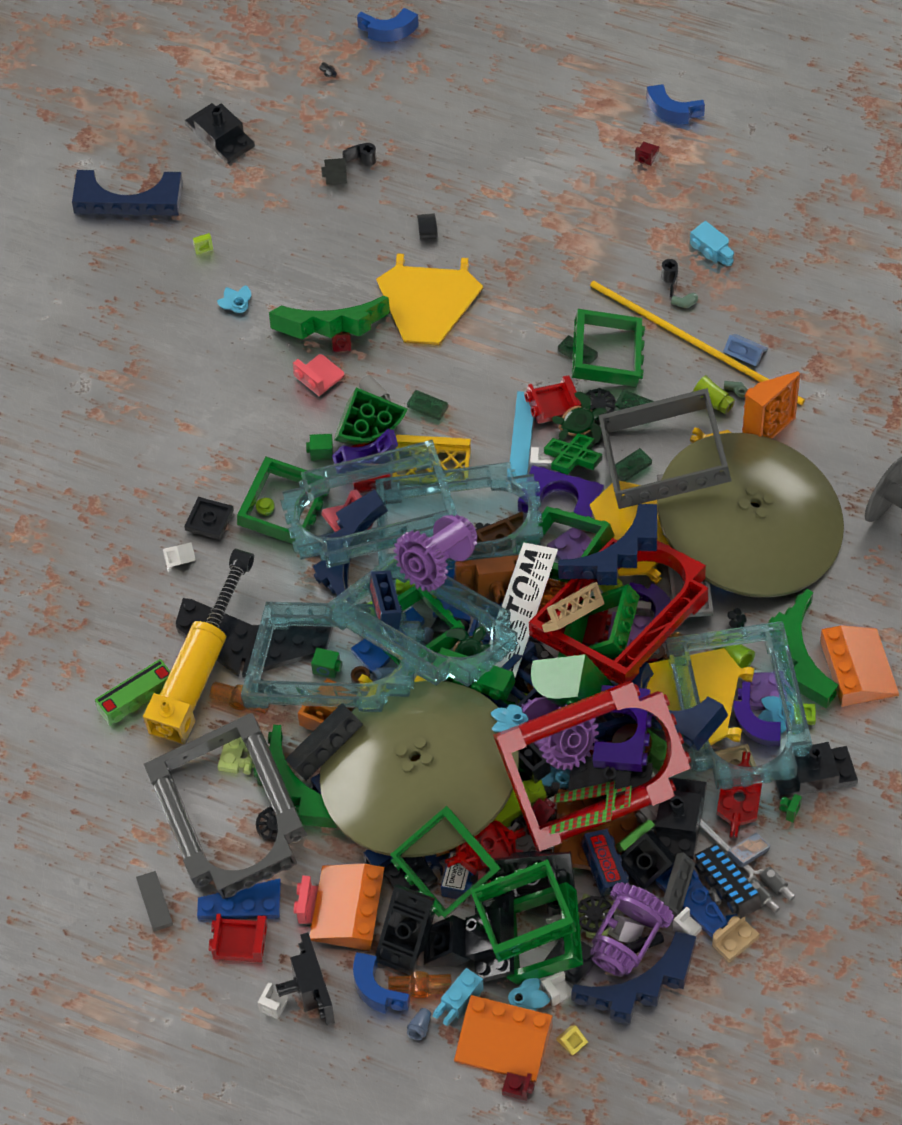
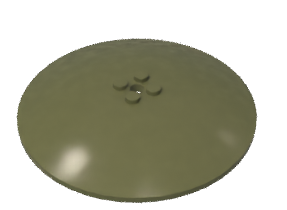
[657,433,844,597]
[320,681,519,857]

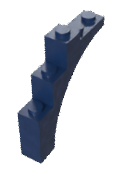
[313,489,388,613]
[558,504,657,585]
[571,931,696,1023]

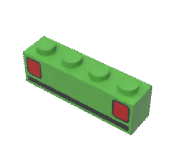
[95,659,170,725]

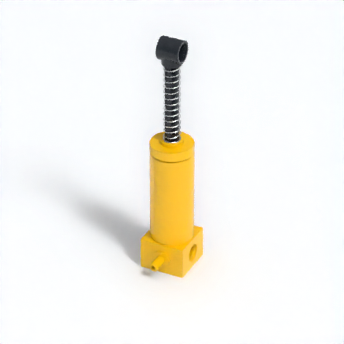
[143,548,254,745]

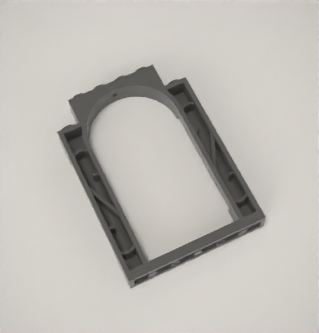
[144,713,307,899]

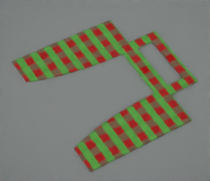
[549,781,632,835]

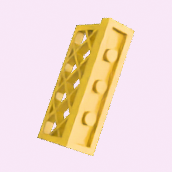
[392,435,471,485]

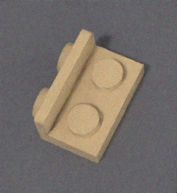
[712,915,760,963]

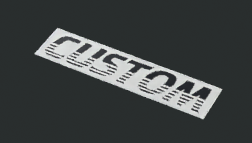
[483,542,558,677]

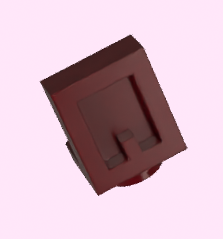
[635,141,659,166]
[332,331,351,352]
[532,797,558,826]
[502,1072,535,1101]

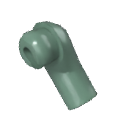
[671,293,698,308]
[724,381,748,398]

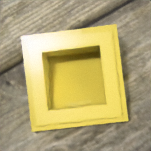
[556,1025,588,1055]

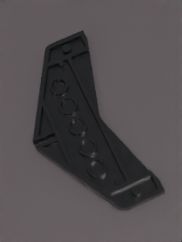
[176,598,334,677]

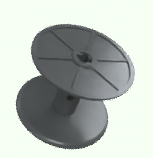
[865,457,902,522]

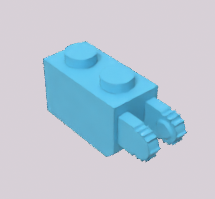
[690,221,734,266]
[432,968,484,1026]

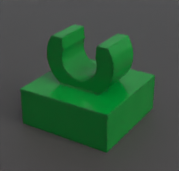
[779,794,802,822]

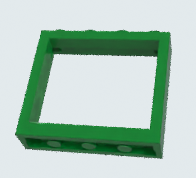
[572,309,645,387]
[237,456,331,547]
[513,506,615,583]
[557,584,640,659]
[362,585,465,677]
[390,806,502,918]
[470,860,577,963]
[506,882,583,985]

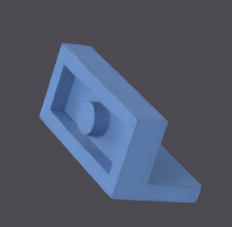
[723,334,768,366]

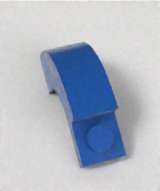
[357,8,419,42]
[646,84,705,124]
[353,952,410,1014]

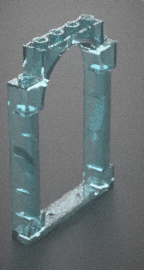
[280,440,457,568]
[376,462,544,580]
[325,553,518,687]
[241,602,425,712]
[666,621,812,790]

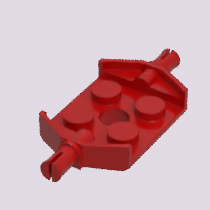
[716,751,764,838]
[445,820,526,875]

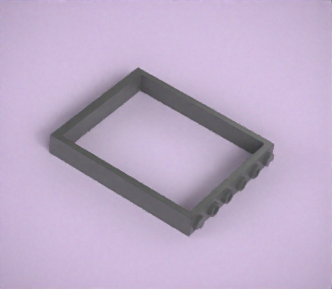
[598,388,731,509]

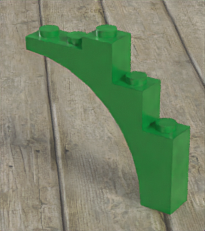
[269,296,390,340]
[767,589,839,709]
[254,724,338,828]

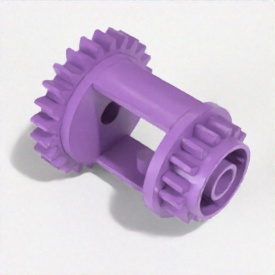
[393,514,477,592]
[521,697,599,770]
[590,882,674,977]

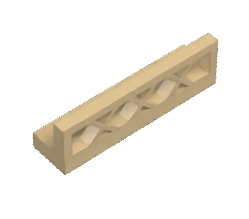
[542,582,605,633]

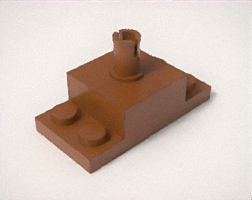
[453,555,519,604]

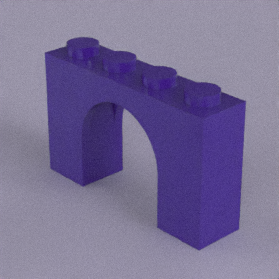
[518,465,604,519]
[593,685,652,772]

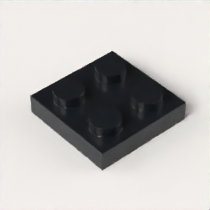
[184,497,234,540]
[384,856,438,892]
[544,937,595,985]

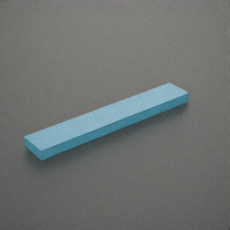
[508,391,534,486]

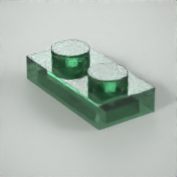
[558,335,598,365]
[615,389,654,410]
[407,390,448,420]
[615,448,652,482]

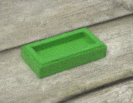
[615,820,655,852]

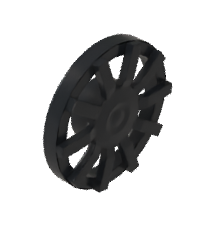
[585,388,616,413]
[256,807,278,842]
[578,896,614,933]

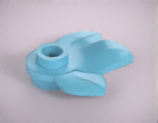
[217,285,251,313]
[758,696,795,734]
[491,704,528,732]
[541,766,570,789]
[508,978,550,1011]

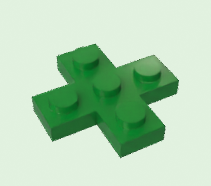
[544,433,602,475]

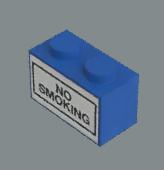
[441,851,475,899]

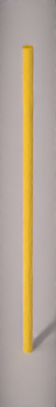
[590,280,805,406]

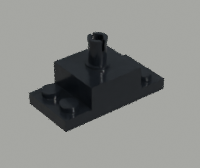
[185,103,255,164]
[769,742,858,800]
[568,754,653,799]
[655,777,707,860]
[489,849,575,899]
[375,884,435,976]
[465,895,514,982]
[275,932,335,1025]

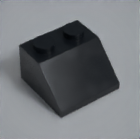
[621,830,676,890]
[424,915,470,967]

